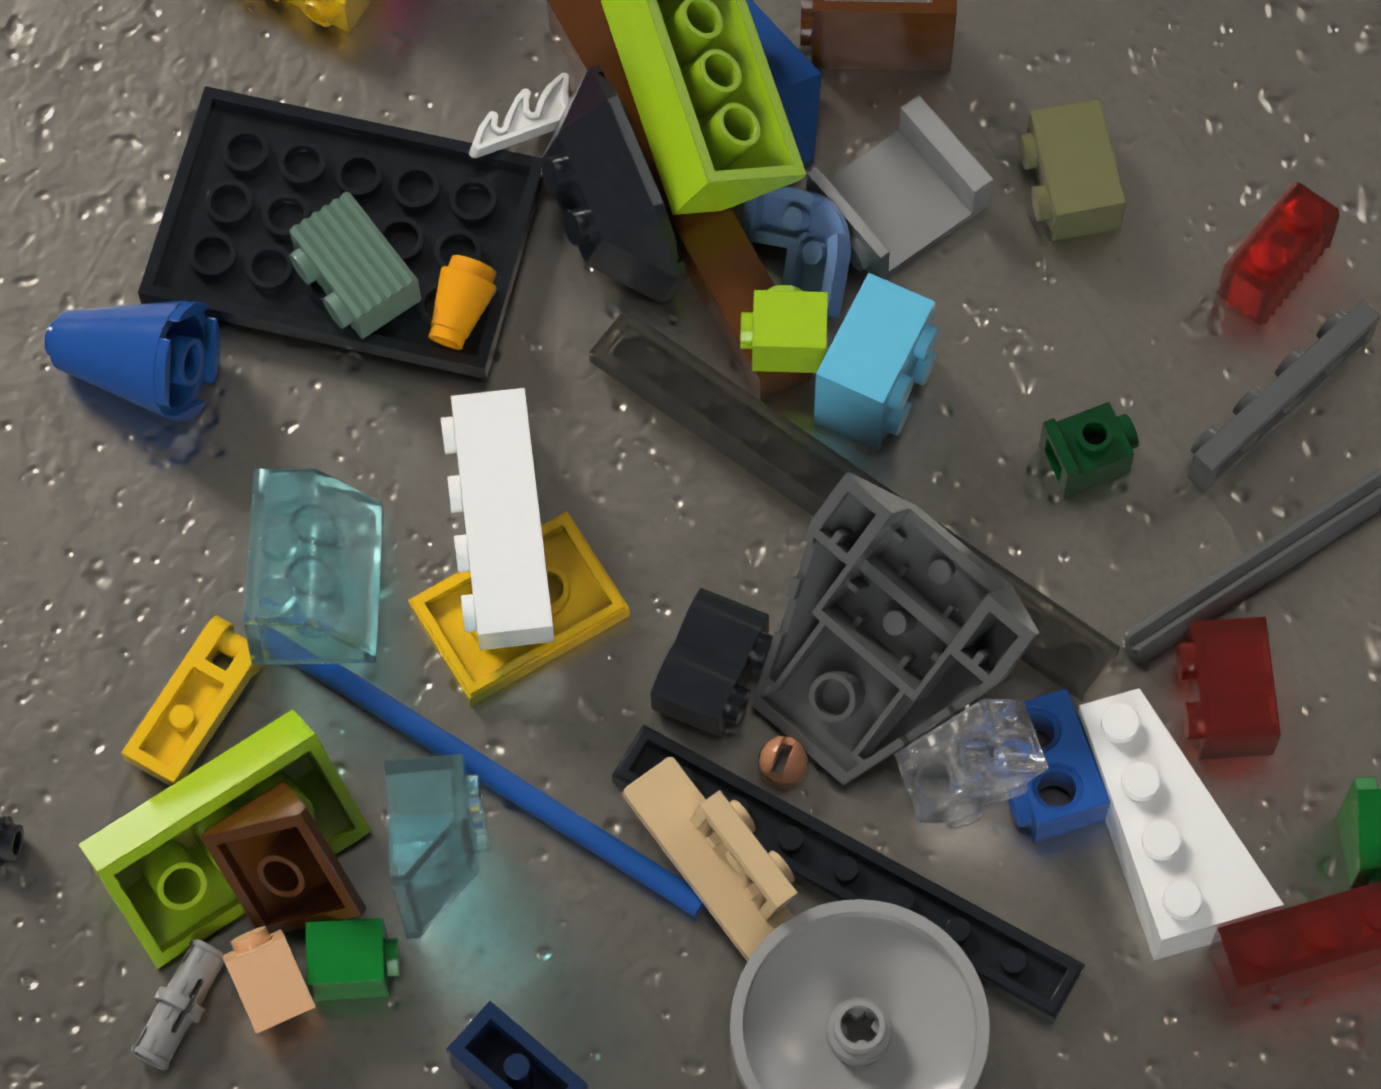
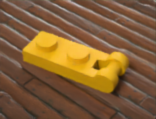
[121,615,270,786]

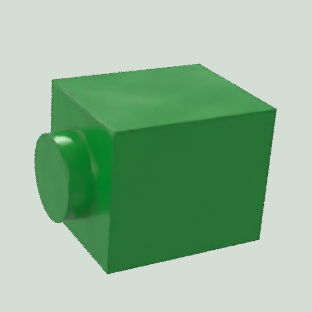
[305,918,401,1001]

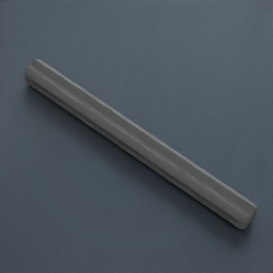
[1123,468,1381,663]

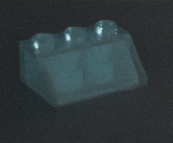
[244,468,383,665]
[384,754,490,939]

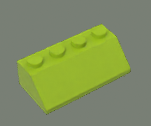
[601,0,807,215]
[78,709,372,969]

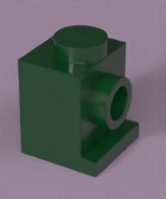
[1039,402,1139,498]

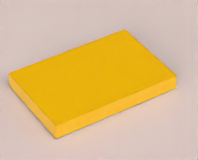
[408,511,630,706]

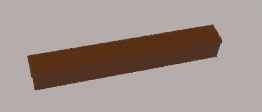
[547,0,812,404]

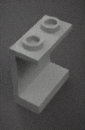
[806,95,993,279]

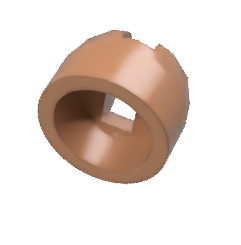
[758,736,808,790]

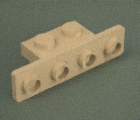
[622,757,798,961]

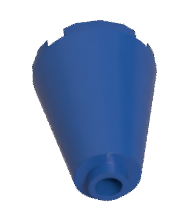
[44,300,221,421]

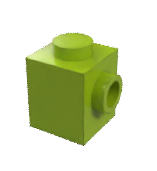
[740,285,828,373]

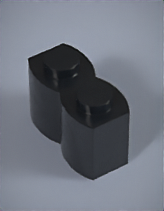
[650,588,773,737]

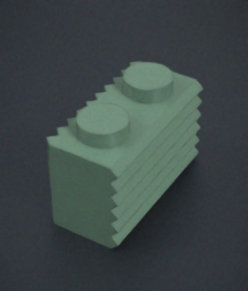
[289,192,422,339]

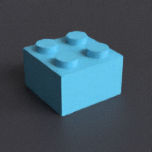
[814,273,940,451]

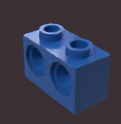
[986,688,1110,844]

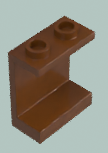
[800,0,957,71]

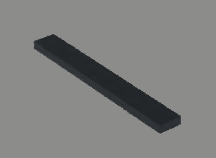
[612,724,1085,1024]

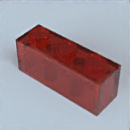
[1209,881,1381,1008]

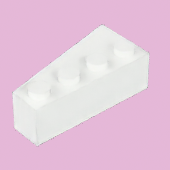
[441,388,554,650]
[1077,688,1284,960]

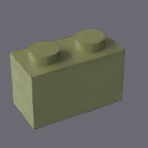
[1019,98,1126,242]

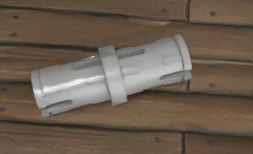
[130,939,225,1071]

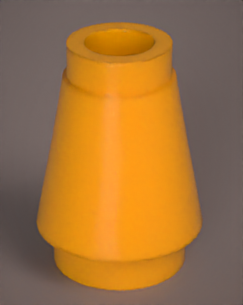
[428,255,497,350]

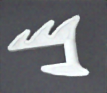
[469,73,570,177]

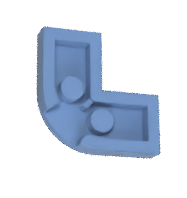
[741,187,851,318]

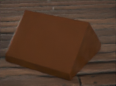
[200,781,367,934]

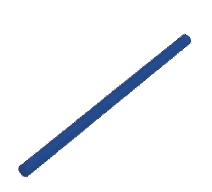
[257,621,705,917]

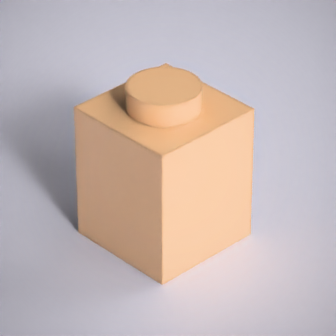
[222,926,316,1034]

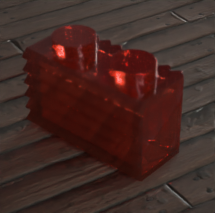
[1216,181,1340,325]

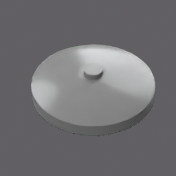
[730,899,990,1089]

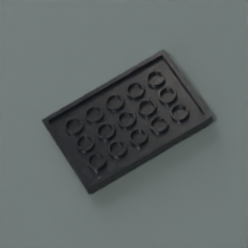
[138,86,543,379]

